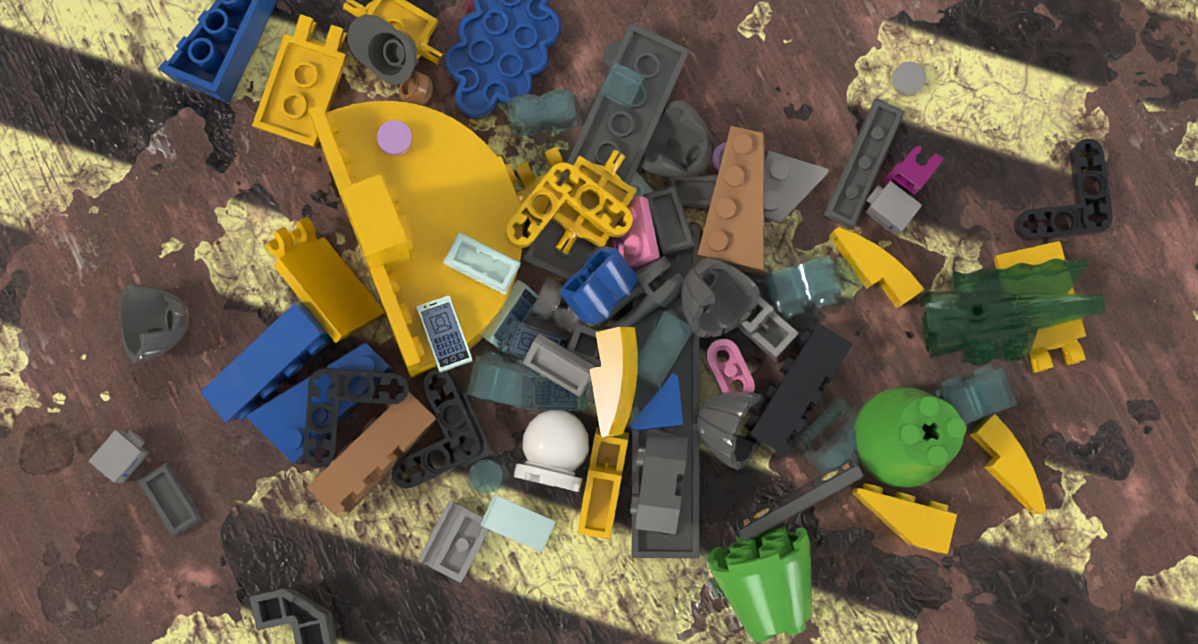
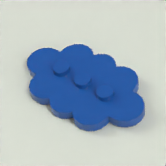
[445,0,561,120]

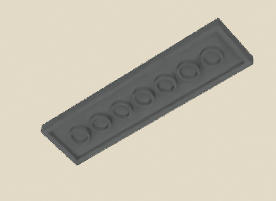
[523,22,690,281]

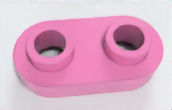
[706,339,755,393]

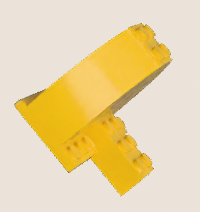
[308,101,528,379]

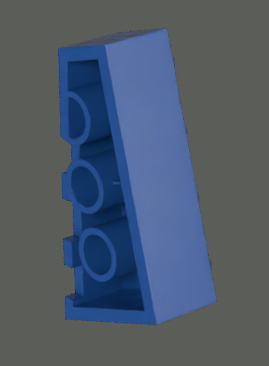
[158,0,278,103]

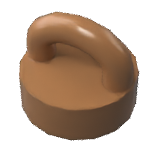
[399,71,433,106]

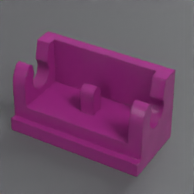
[883,146,944,197]

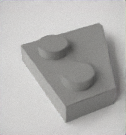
[765,151,829,224]

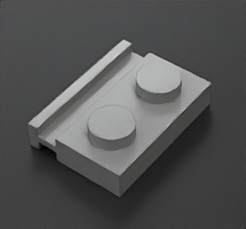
[418,500,489,583]

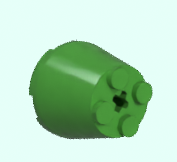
[854,387,966,488]
[707,526,812,642]

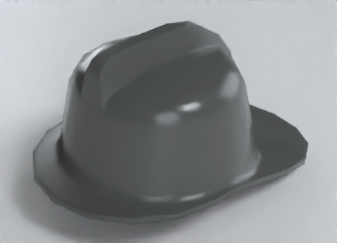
[347,14,419,85]

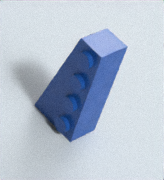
[200,302,333,423]
[246,343,394,465]

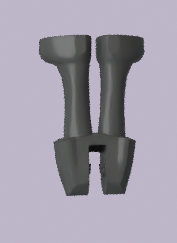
[599,256,684,330]

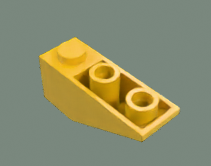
[852,483,957,554]

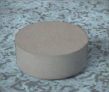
[892,62,926,96]

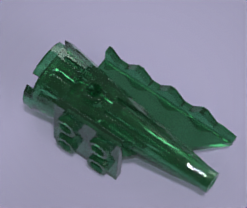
[920,258,1105,366]

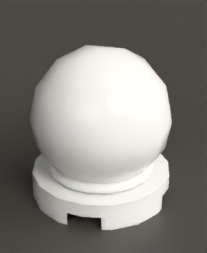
[513,410,589,492]

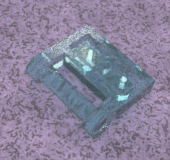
[790,395,859,475]

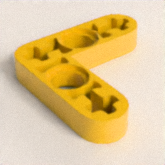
[506,162,633,248]

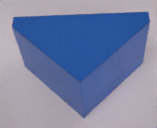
[629,373,683,431]

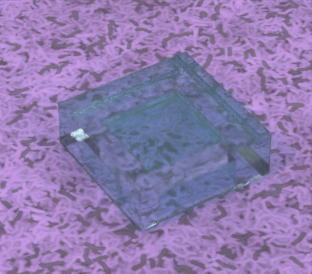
[600,62,644,108]

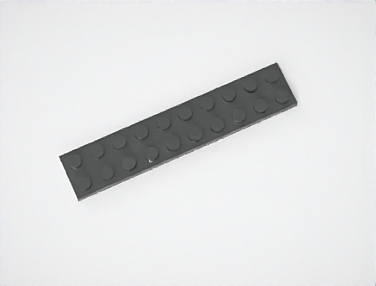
[631,224,699,559]

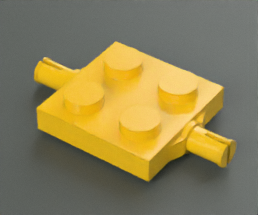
[343,0,444,66]
[545,150,637,254]

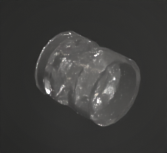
[531,276,580,333]

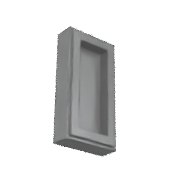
[523,334,596,397]

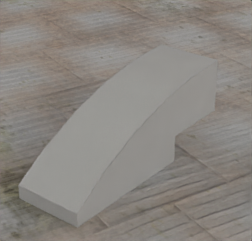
[737,295,799,363]

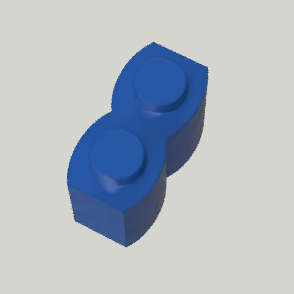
[559,246,638,326]

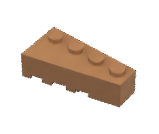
[698,126,765,276]
[306,392,438,517]

